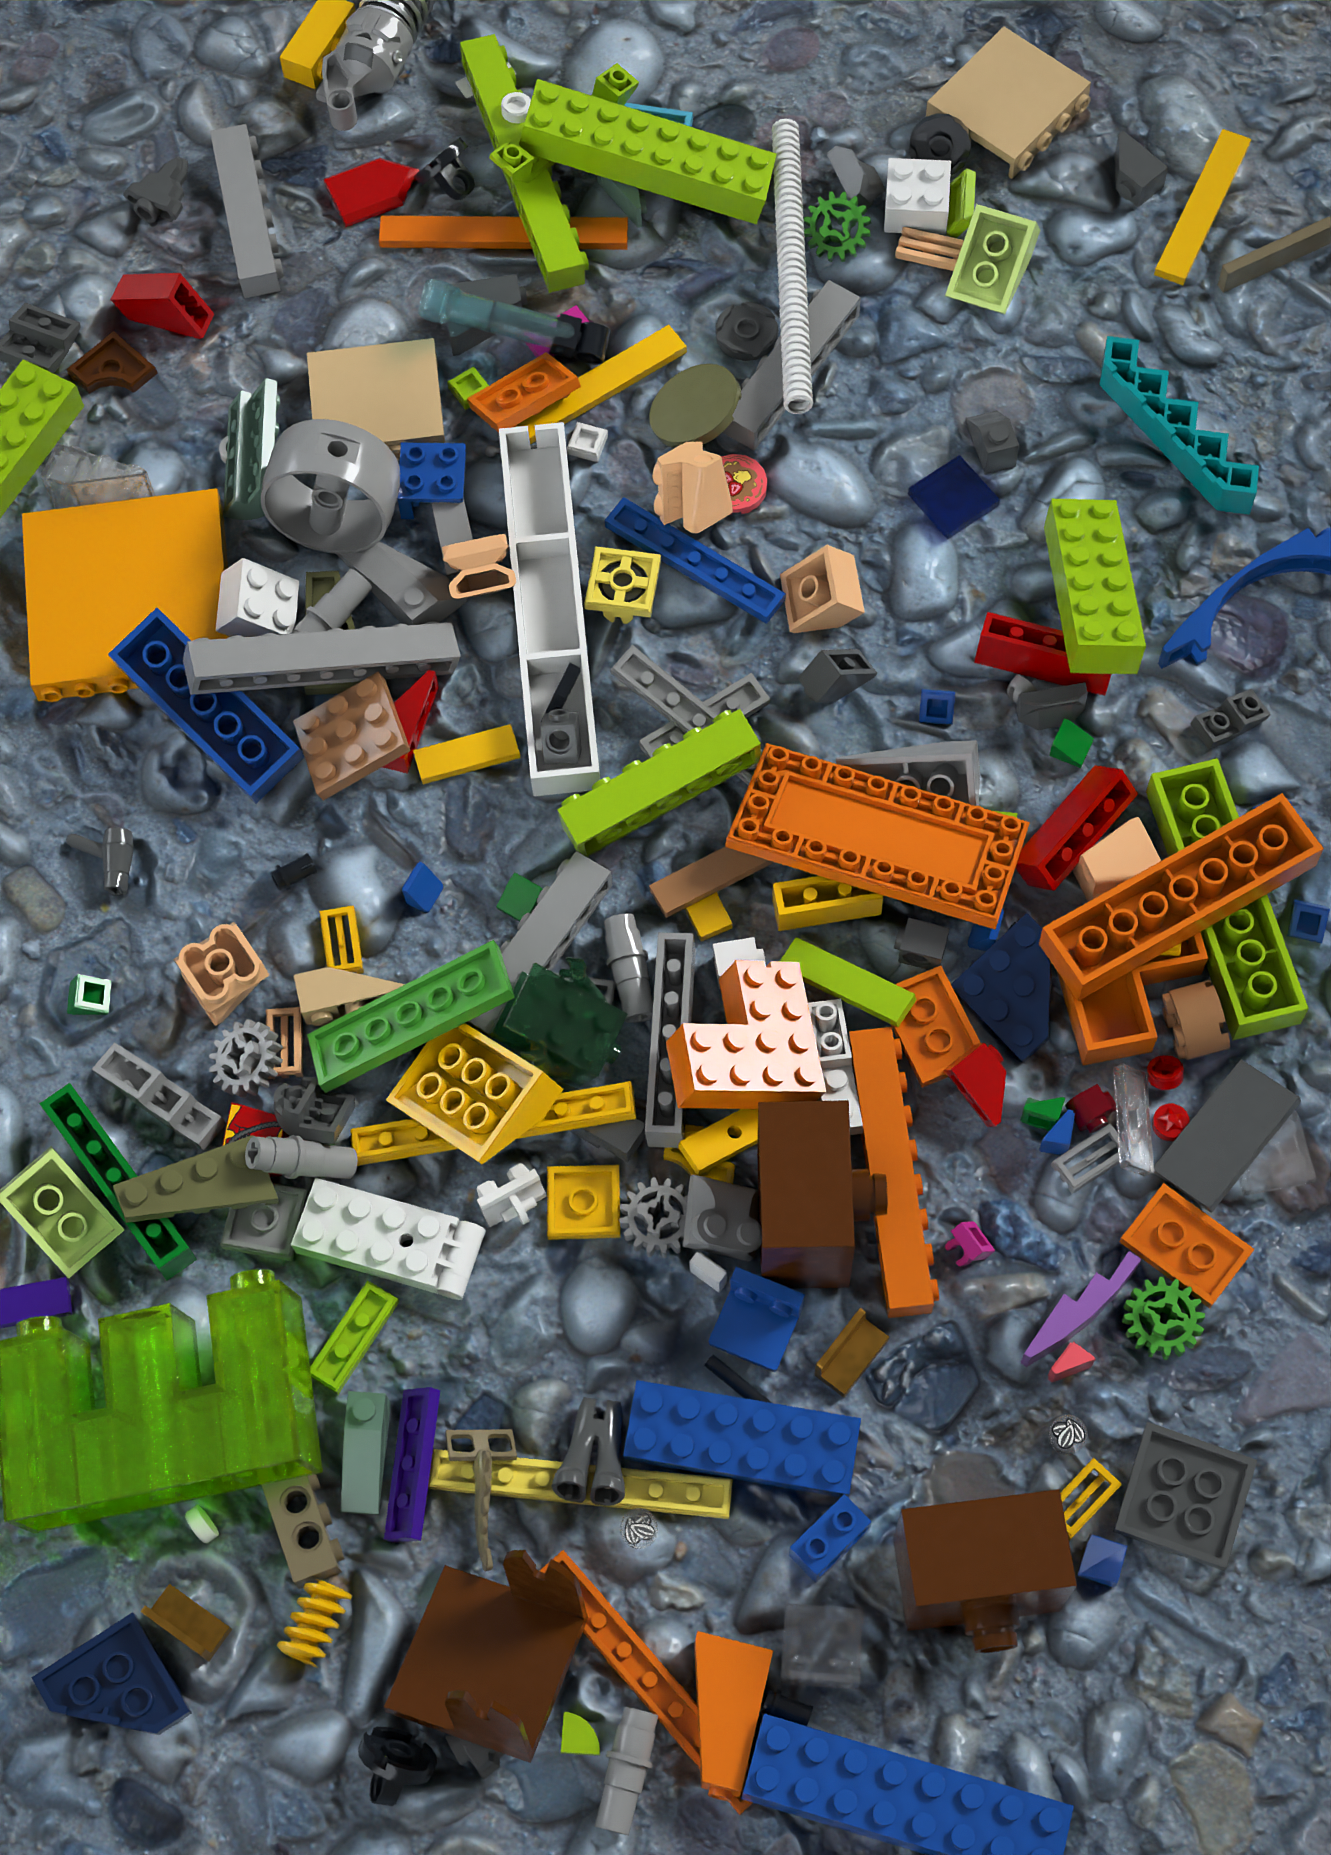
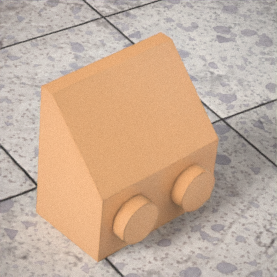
[780,545,865,633]

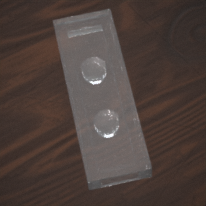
[1113,1063,1154,1177]

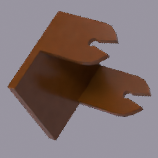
[384,1550,588,1763]

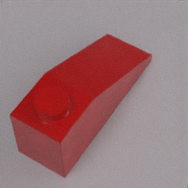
[382,670,439,774]

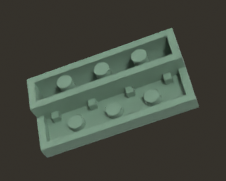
[223,378,280,520]

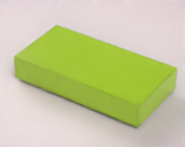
[946,168,976,238]

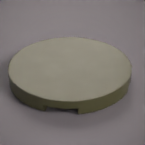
[649,364,742,448]

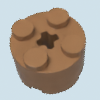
[1162,980,1230,1060]

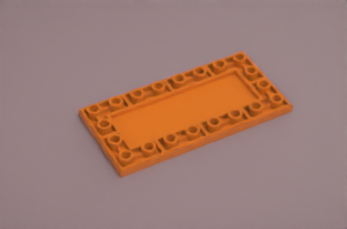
[725,743,1030,930]

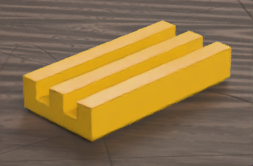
[319,905,364,974]
[1060,1458,1122,1541]

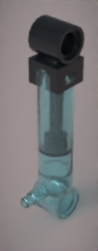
[418,279,611,365]

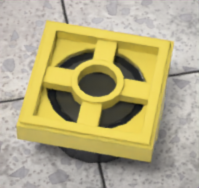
[584,546,661,624]

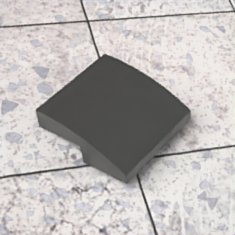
[0,303,81,374]

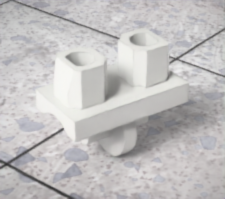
[477,1163,547,1227]

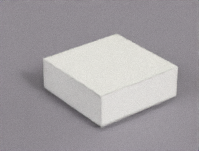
[567,422,608,462]
[689,1252,727,1293]

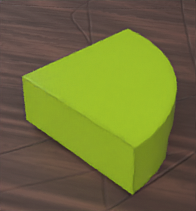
[561,1712,600,1756]

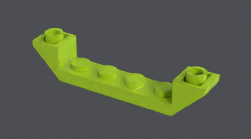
[489,63,639,183]

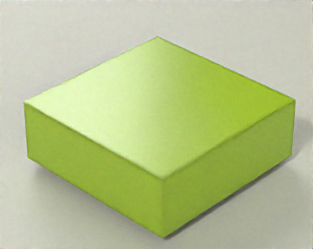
[447,366,489,410]

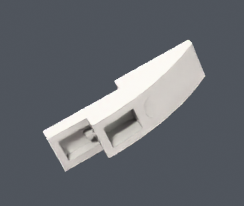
[808,999,863,1135]

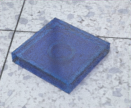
[908,455,1000,539]

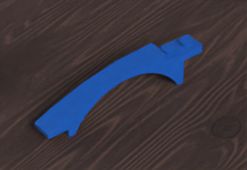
[1158,528,1331,669]

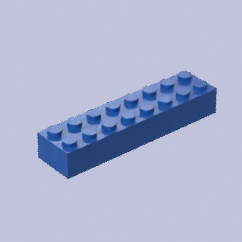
[741,1714,1074,1855]

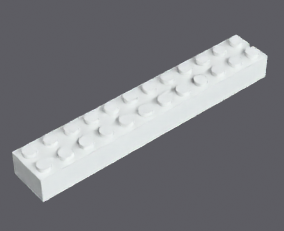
[499,422,600,796]

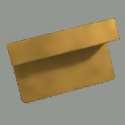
[815,1308,889,1398]
[140,1584,232,1662]

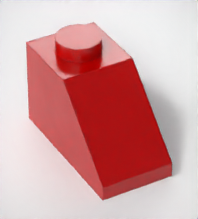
[943,1043,1006,1127]

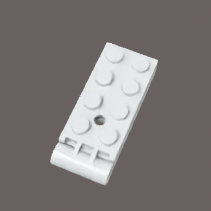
[291,1178,486,1300]

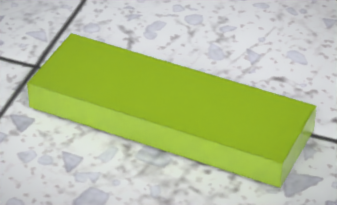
[306,1280,399,1395]

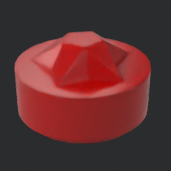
[1147,1055,1184,1090]
[1152,1103,1190,1142]

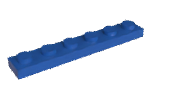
[604,497,786,624]

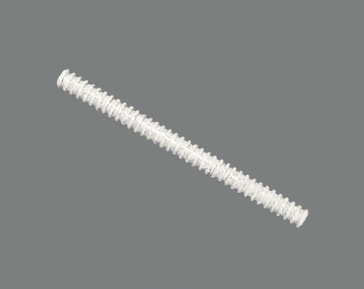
[771,119,813,414]

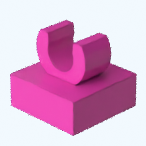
[945,1221,995,1266]

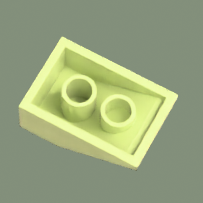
[945,204,1041,315]
[0,1146,125,1279]

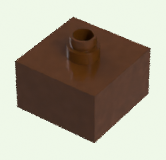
[757,1100,888,1289]
[893,1489,1077,1653]

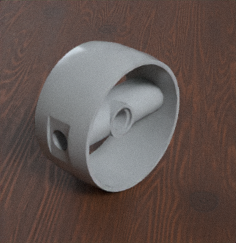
[261,419,401,554]

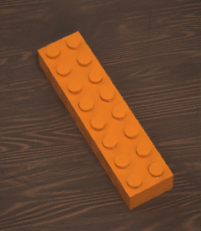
[1039,793,1324,1001]

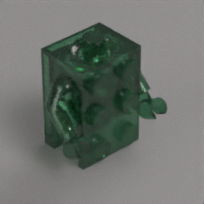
[489,957,628,1086]

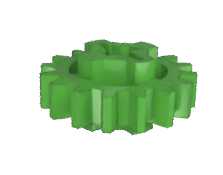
[804,191,871,262]
[1122,1277,1205,1360]

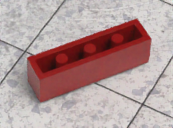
[974,612,1112,696]
[1016,765,1138,891]

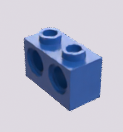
[789,1494,872,1583]

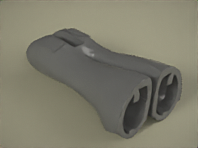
[552,1397,625,1506]

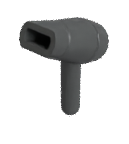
[66,827,134,896]

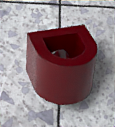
[1065,1084,1117,1133]

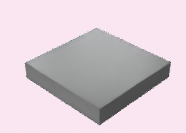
[220,1183,309,1261]

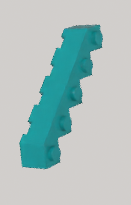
[1099,336,1259,515]

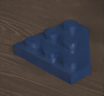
[951,913,1052,1063]
[31,1612,192,1735]

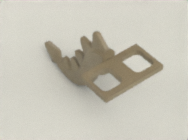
[445,1429,517,1571]

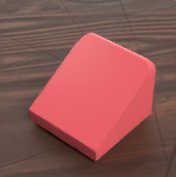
[1048,1341,1095,1383]

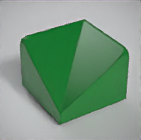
[1020,1097,1065,1131]

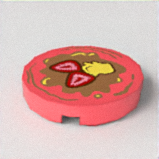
[721,454,767,515]

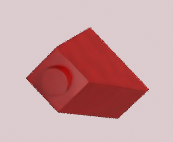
[110,273,214,339]

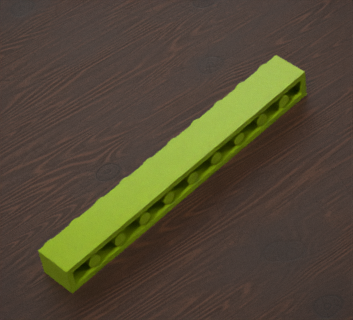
[460,34,589,293]

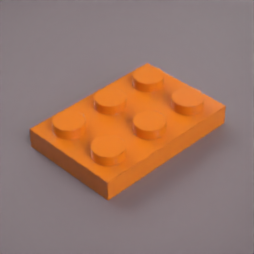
[467,352,581,433]
[890,965,981,1088]
[1119,1183,1254,1309]

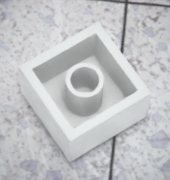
[884,158,951,235]
[216,558,299,637]

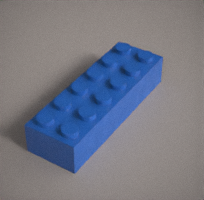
[108,608,304,804]
[623,1380,861,1498]

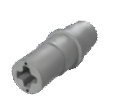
[292,569,372,634]
[604,913,653,1023]
[245,1135,358,1179]
[594,1707,658,1836]

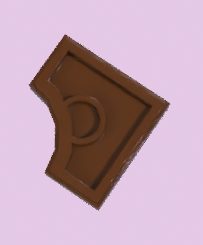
[66,331,158,394]

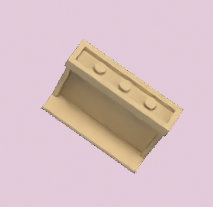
[926,27,1091,179]
[307,338,446,460]

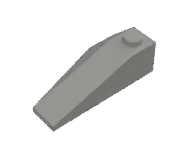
[336,541,468,625]
[836,740,980,806]

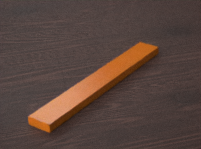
[379,216,628,250]
[540,1550,753,1815]

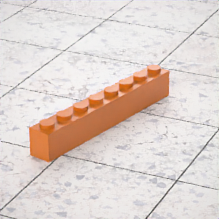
[848,1027,939,1318]

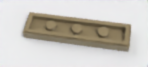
[1217,216,1331,293]

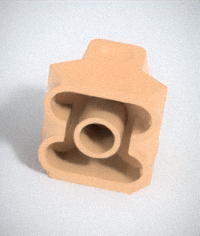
[652,442,733,534]
[441,534,516,599]
[1072,817,1161,902]
[173,922,269,1026]

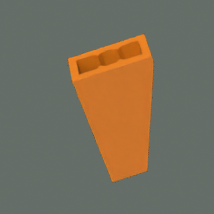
[694,1631,773,1801]

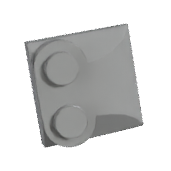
[683,1175,762,1261]

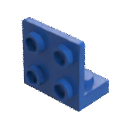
[397,442,466,519]
[709,1266,805,1372]

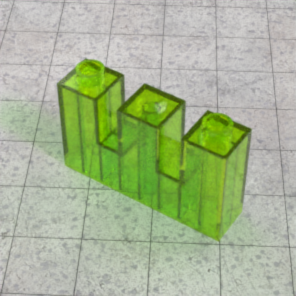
[0,1269,323,1534]

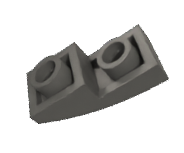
[1190,689,1271,750]

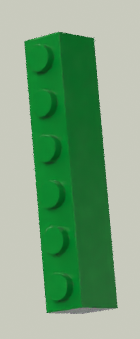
[39,1083,197,1281]

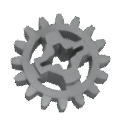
[209,1019,283,1098]
[619,1178,688,1258]

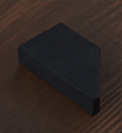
[541,663,581,722]

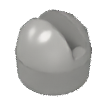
[1007,675,1037,703]

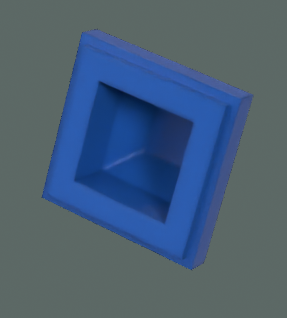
[919,689,955,725]

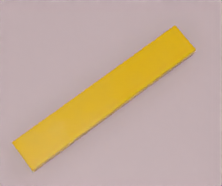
[1154,129,1252,286]
[516,325,687,444]

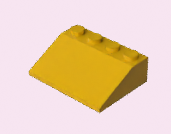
[386,1023,564,1164]

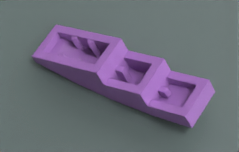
[1021,1251,1141,1367]

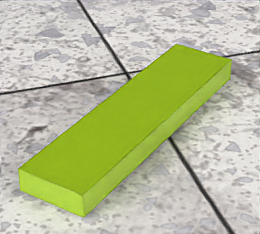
[779,937,917,1028]

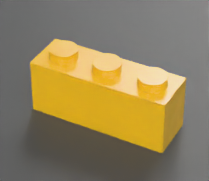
[279,0,356,90]
[772,876,883,931]

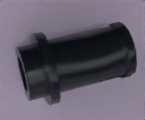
[270,853,317,891]
[761,1689,813,1726]

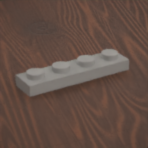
[639,673,770,759]

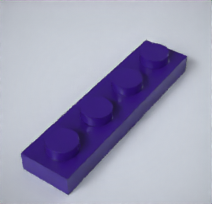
[384,1387,440,1542]

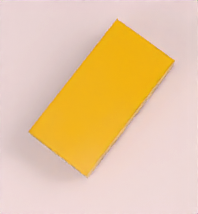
[685,892,733,942]

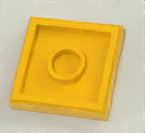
[547,1165,621,1240]

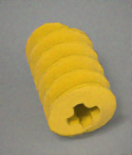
[277,1579,352,1668]

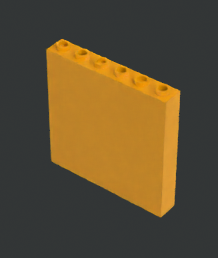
[22,488,229,702]

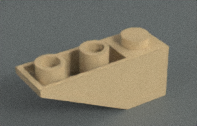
[294,967,405,1026]

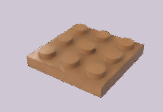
[293,671,411,801]

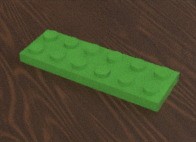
[307,940,515,1093]

